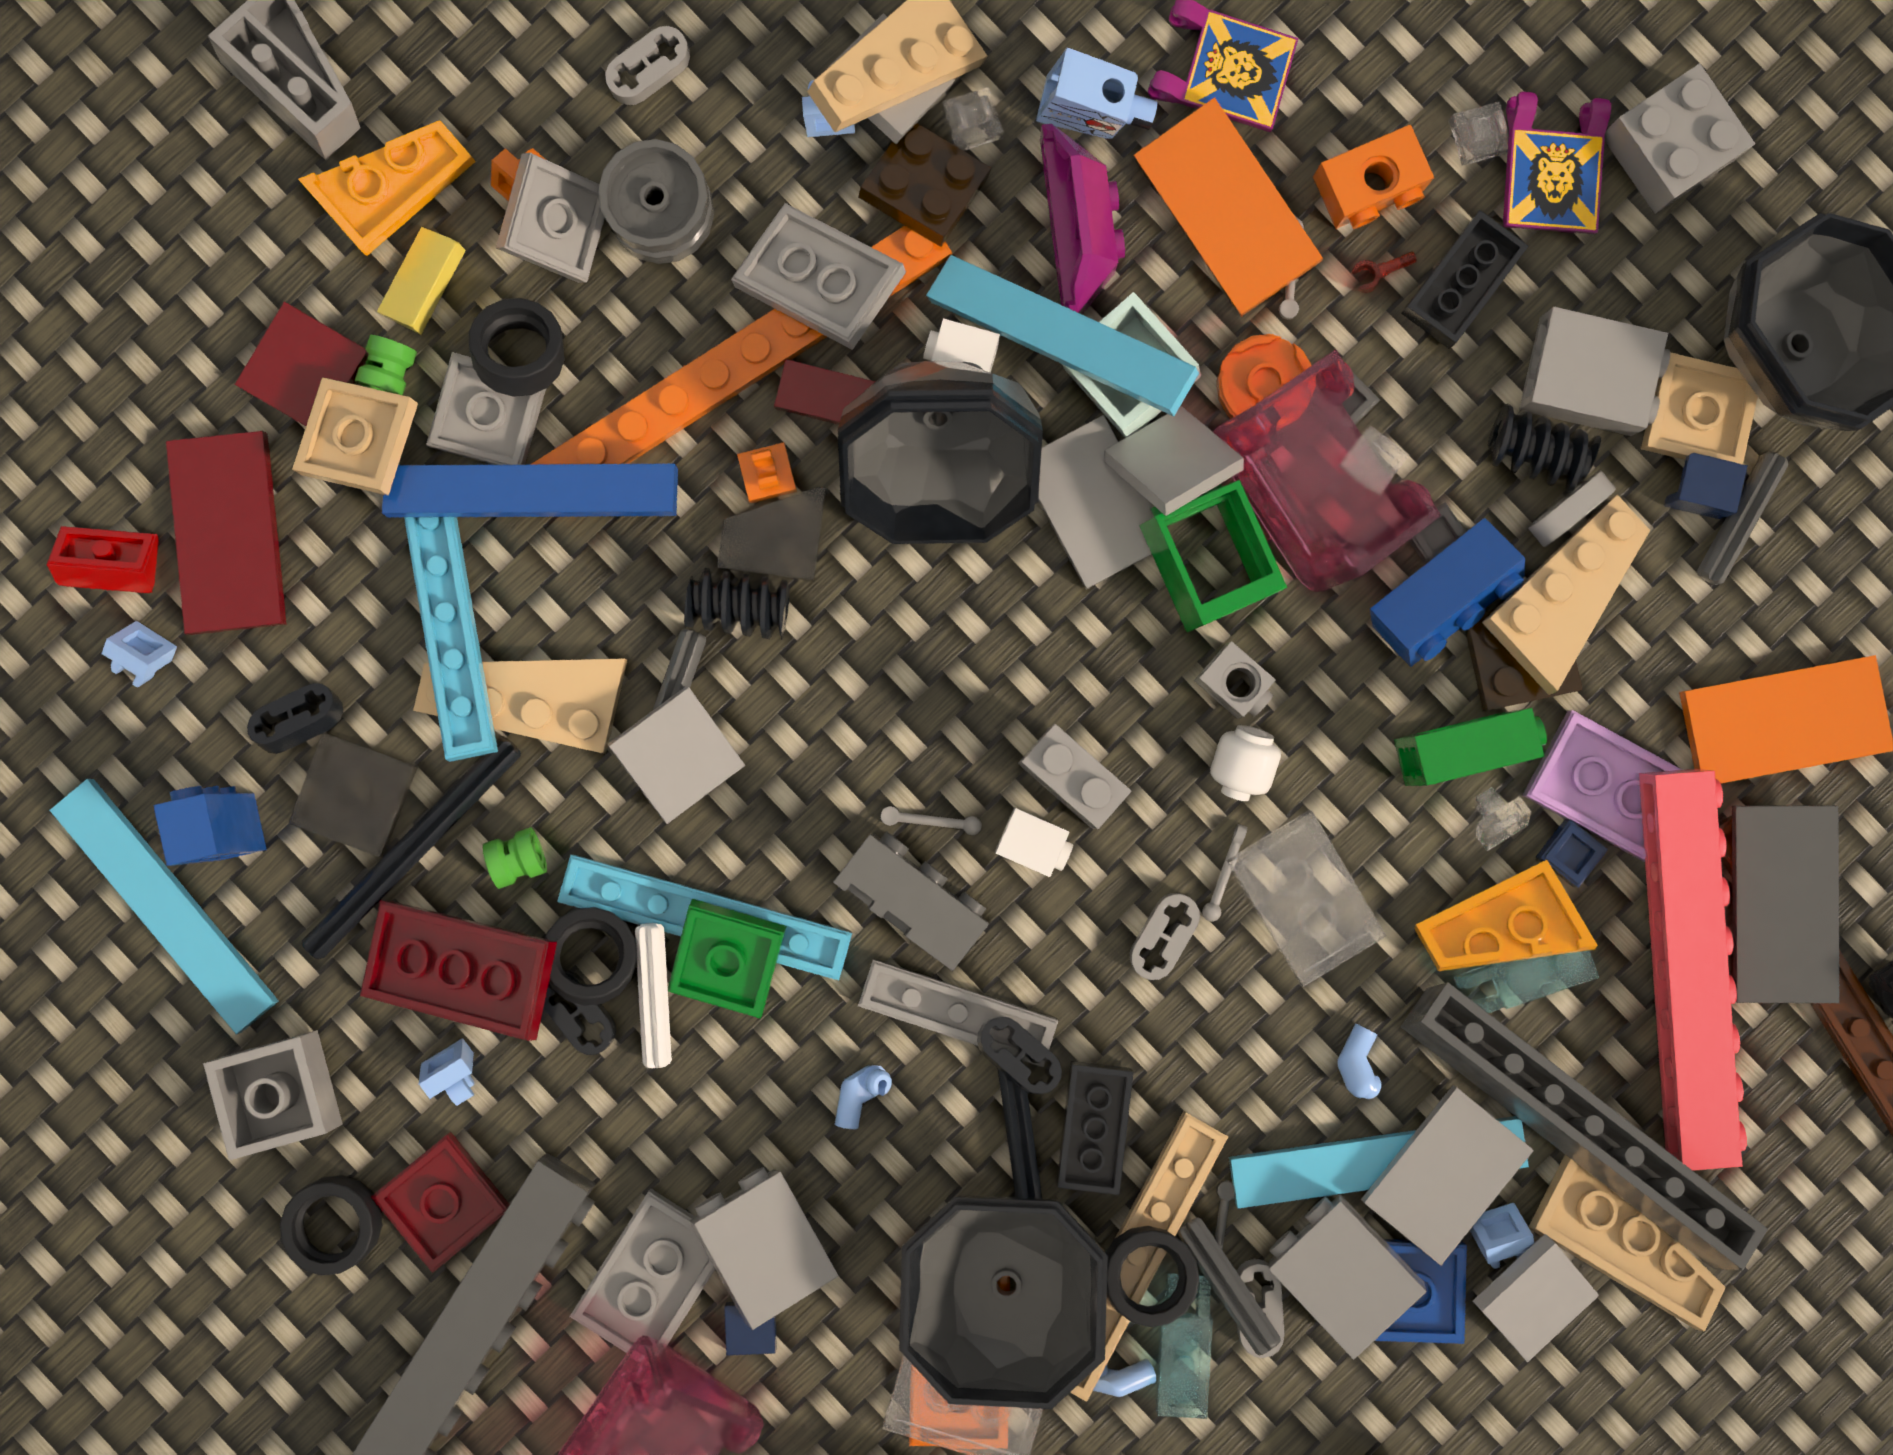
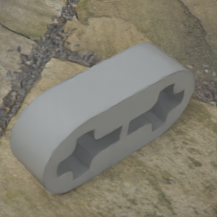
[605,26,690,105]
[1528,470,1616,547]
[1129,893,1200,980]
[1237,1259,1284,1358]

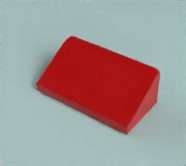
[46,526,159,593]

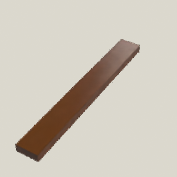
[1719,815,1893,1137]

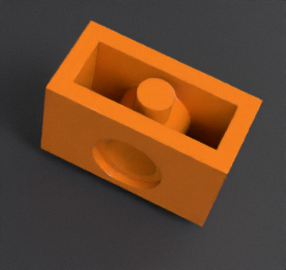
[1313,124,1434,229]

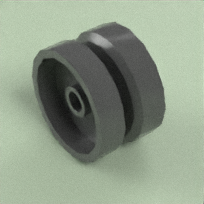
[598,139,714,264]

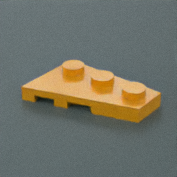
[298,120,476,256]
[1414,860,1598,971]

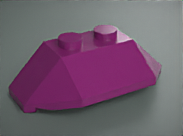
[1040,123,1125,315]

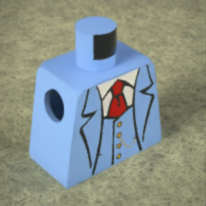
[1036,48,1157,139]

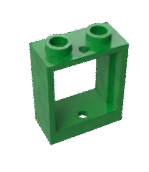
[1139,480,1288,632]
[1393,708,1547,786]

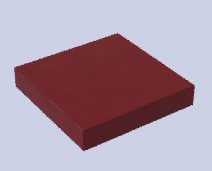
[235,302,368,426]
[371,1132,510,1273]

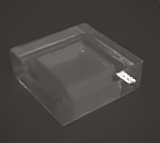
[1338,426,1409,495]

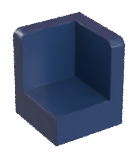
[1664,453,1748,519]

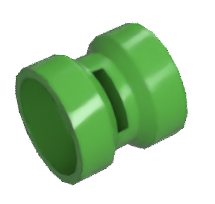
[354,335,417,395]
[482,827,547,889]

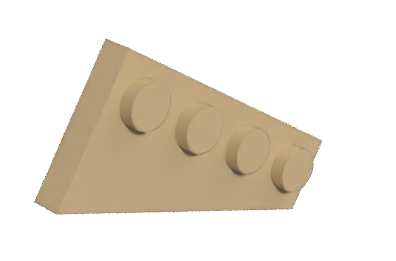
[807,0,987,132]
[1482,495,1650,695]
[413,659,628,754]
[1529,1155,1726,1332]

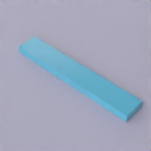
[926,255,1199,417]
[404,517,498,762]
[49,779,279,1034]
[557,854,853,980]
[1229,1116,1529,1208]

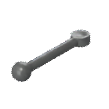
[1214,1180,1235,1250]

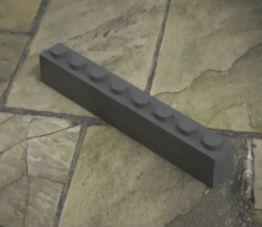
[1401,982,1768,1270]
[352,1153,596,1455]

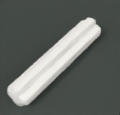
[635,923,672,1068]

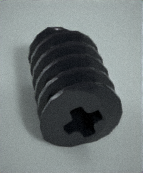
[1488,404,1601,493]
[684,568,790,640]

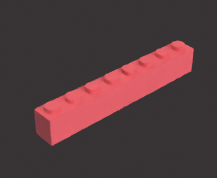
[1639,769,1747,1171]

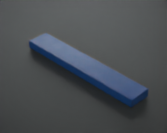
[382,464,678,518]

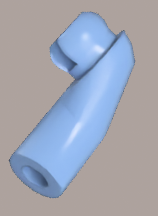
[1338,1024,1381,1099]
[834,1065,892,1129]
[1093,1359,1156,1397]

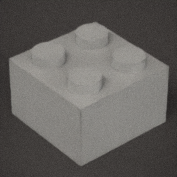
[1604,63,1755,214]
[203,1030,343,1160]

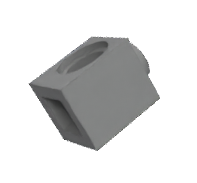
[1194,641,1276,719]

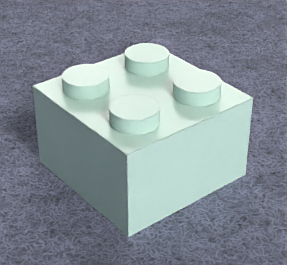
[1062,292,1201,438]

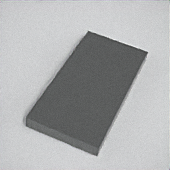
[1732,805,1839,1003]

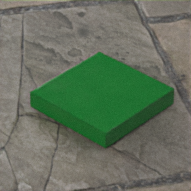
[668,899,787,1019]

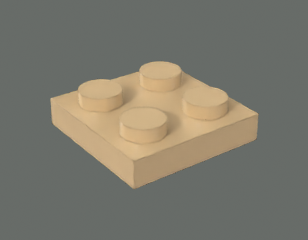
[1641,352,1758,464]
[292,377,418,496]

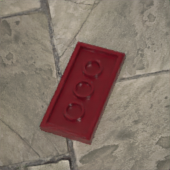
[166,431,287,635]
[360,900,557,1041]

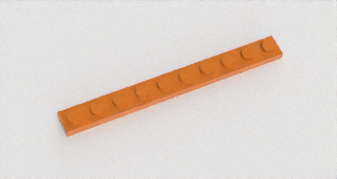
[530,226,952,465]

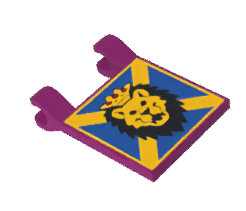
[1148,0,1299,132]
[1503,91,1611,234]

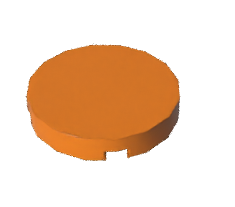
[1216,334,1315,433]

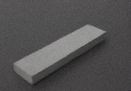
[858,958,1058,1067]

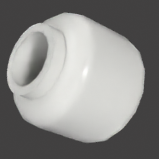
[1210,725,1281,801]

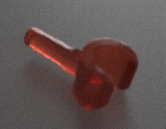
[1351,251,1417,293]

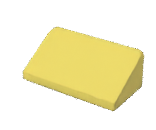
[377,227,466,335]

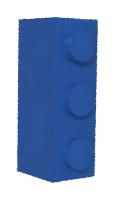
[1370,518,1525,667]
[153,786,267,866]

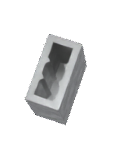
[1519,306,1670,436]
[1017,724,1132,829]
[689,1167,838,1330]
[1269,1194,1427,1360]

